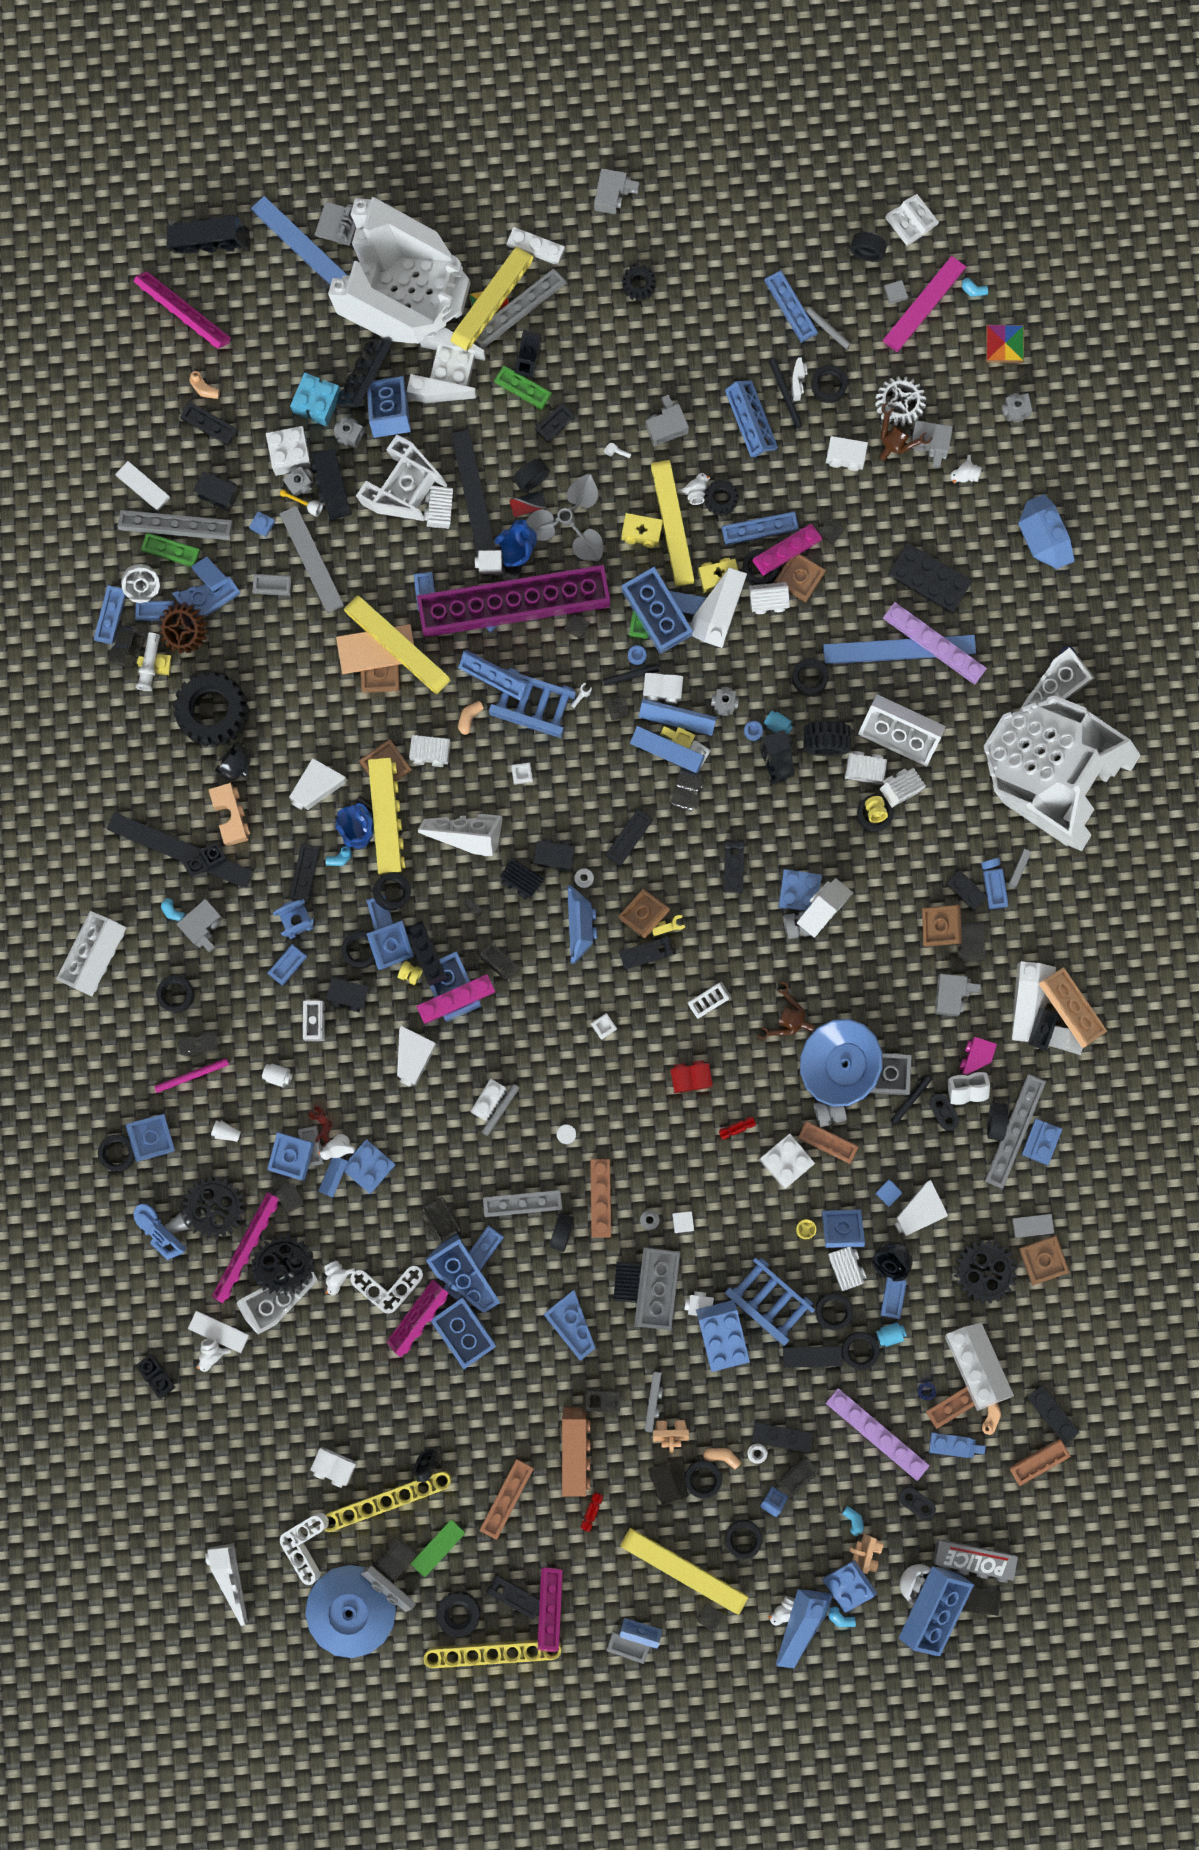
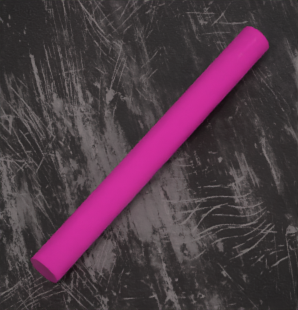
[154,1058,229,1093]

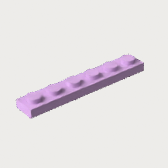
[883,602,987,685]
[826,1388,930,1481]

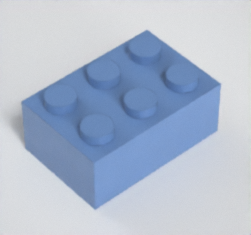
[367,376,411,438]
[430,951,481,1022]
[431,1297,497,1369]
[696,1300,750,1372]

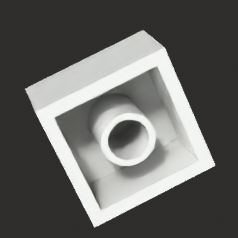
[266,426,312,476]
[759,1134,815,1189]

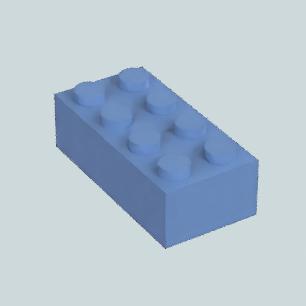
[621,567,693,654]
[899,1566,974,1656]

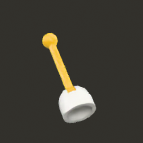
[280,489,323,517]

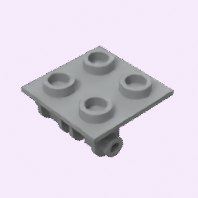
[314,201,356,246]

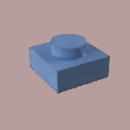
[249,511,275,538]

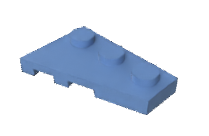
[172,577,241,624]
[543,1290,595,1361]

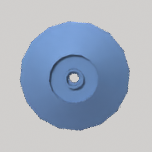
[800,1019,882,1107]
[305,1565,396,1658]

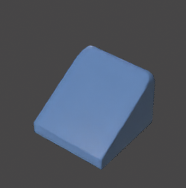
[875,1179,902,1207]
[760,1486,789,1517]

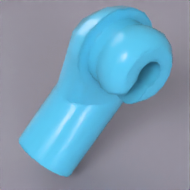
[962,278,988,297]
[326,846,352,866]
[161,898,186,921]
[842,1506,864,1536]
[828,1607,856,1627]

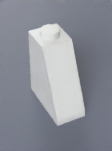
[289,758,347,810]
[397,1026,437,1087]
[894,1180,948,1236]

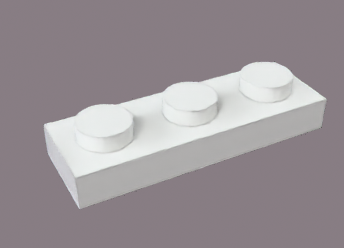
[507,227,565,266]

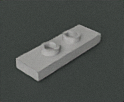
[645,1371,663,1432]
[361,1566,416,1612]

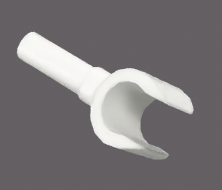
[604,443,631,458]
[570,683,592,708]

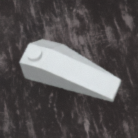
[690,568,747,648]
[1020,648,1095,710]
[418,814,502,856]
[1012,961,1056,1042]
[237,1272,318,1335]
[205,1543,248,1626]

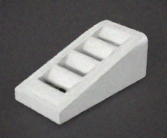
[688,982,731,1019]

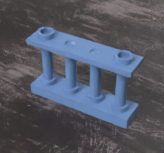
[489,668,576,738]
[724,1257,815,1346]

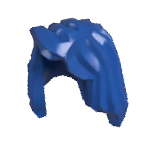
[495,520,537,567]
[335,803,374,849]

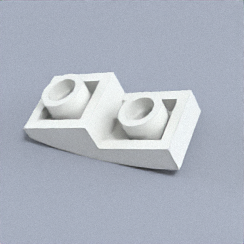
[791,357,807,402]

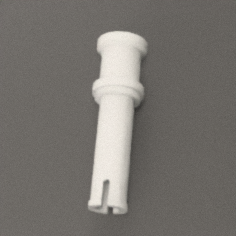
[135,633,160,691]

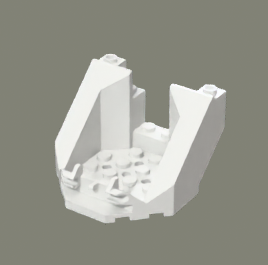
[328,197,470,344]
[984,695,1141,851]

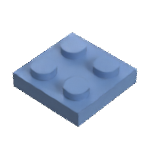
[778,869,822,911]
[366,921,414,970]
[126,1114,175,1162]
[267,1132,314,1180]
[344,1139,396,1194]
[822,1210,865,1248]
[822,1560,877,1613]

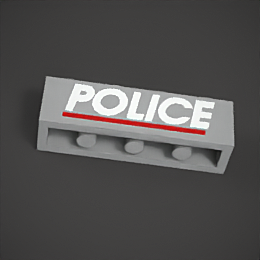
[933,1539,1018,1583]

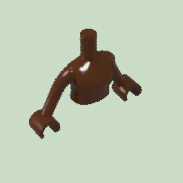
[879,403,933,461]
[757,982,815,1040]

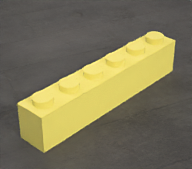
[368,758,406,875]

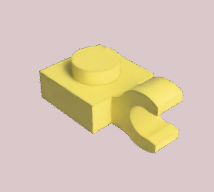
[137,654,172,675]
[660,726,695,748]
[652,915,685,936]

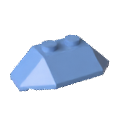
[1018,494,1074,569]
[567,885,597,964]

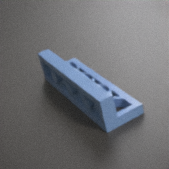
[725,381,778,458]

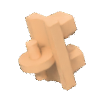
[653,1420,689,1453]
[849,1534,884,1574]

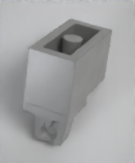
[594,168,640,214]
[645,395,689,447]
[911,421,953,468]
[176,899,223,952]
[934,974,981,1016]

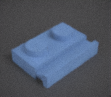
[1021,1119,1062,1165]

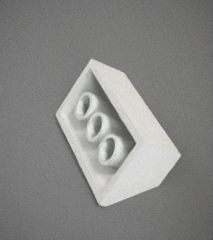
[858,694,946,767]
[56,911,126,996]
[945,1323,1014,1411]

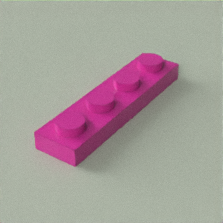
[753,524,822,576]
[416,974,496,1024]
[537,1567,563,1652]

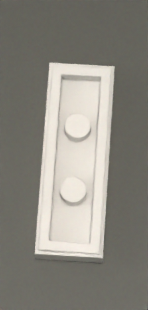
[115,461,170,511]
[188,1311,250,1353]

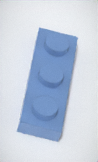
[94,585,126,645]

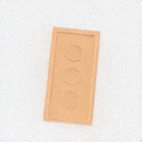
[336,624,414,674]
[1039,967,1107,1048]

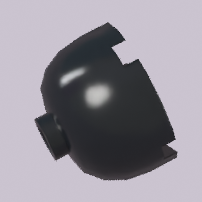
[214,742,251,780]
[872,1242,913,1282]

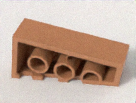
[562,1407,590,1496]

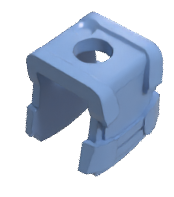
[273,899,314,939]

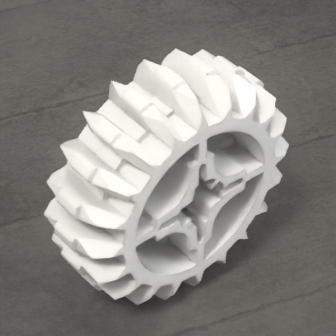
[875,376,926,427]

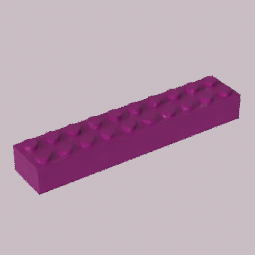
[417,565,610,638]

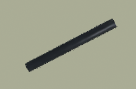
[769,358,803,429]

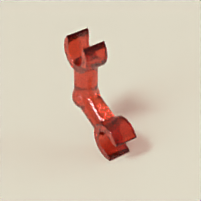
[308,1106,332,1146]

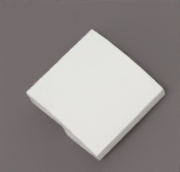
[885,194,939,246]

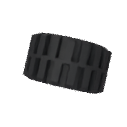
[803,721,852,756]

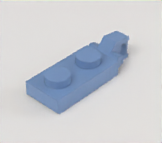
[929,1432,986,1458]

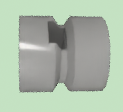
[783,911,811,939]
[813,1102,847,1127]

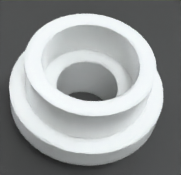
[575,869,594,888]
[747,1443,767,1464]

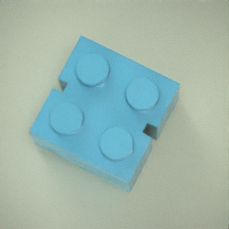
[290,373,341,426]

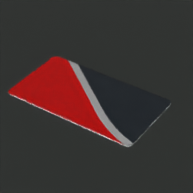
[509,491,546,517]

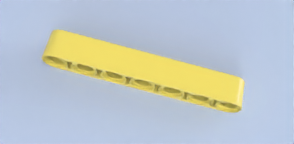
[450,247,533,351]
[651,460,694,587]
[344,595,451,694]
[325,1470,452,1532]
[620,1528,749,1615]
[424,1639,562,1668]

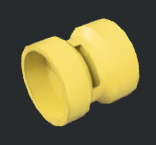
[865,796,888,823]
[398,960,423,985]
[796,1219,816,1239]

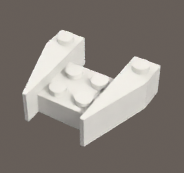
[406,327,486,403]
[356,434,447,521]

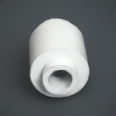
[262,1064,292,1087]

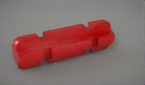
[719,1116,756,1139]
[581,1492,603,1532]

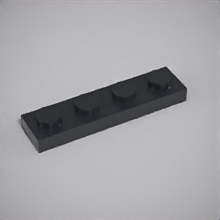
[405,921,447,986]

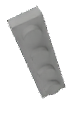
[483,1190,562,1217]

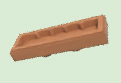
[797,1121,859,1164]
[1009,1438,1071,1486]

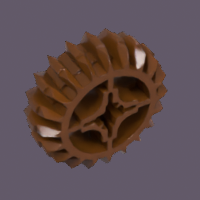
[157,602,209,654]

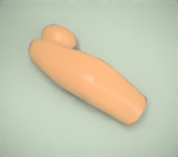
[189,371,220,399]
[458,701,484,735]
[982,1403,1001,1435]
[703,1448,741,1469]

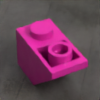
[959,1037,997,1075]

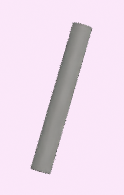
[806,307,851,350]
[482,1084,519,1136]

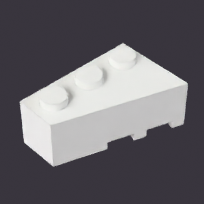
[797,878,853,938]

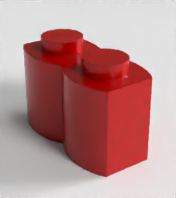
[670,1060,713,1093]

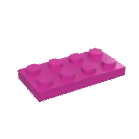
[386,1279,448,1357]

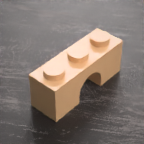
[209,783,250,847]

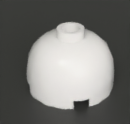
[121,564,160,603]
[899,1564,931,1605]

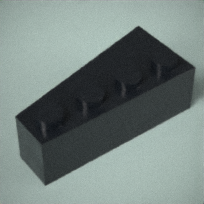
[166,215,250,254]

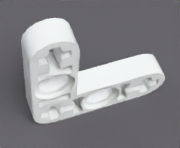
[350,1266,424,1314]
[280,1513,329,1585]

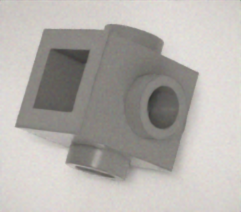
[1002,393,1032,422]
[334,417,365,449]
[283,466,316,496]
[711,687,739,716]

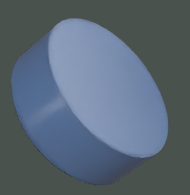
[628,645,647,665]
[744,721,763,741]
[981,857,1001,870]

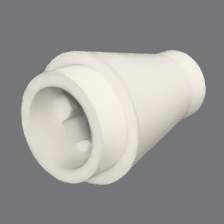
[211,1120,241,1142]

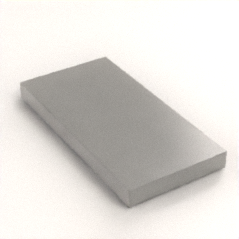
[634,1247,680,1330]

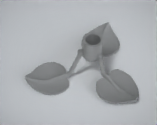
[526,474,604,561]

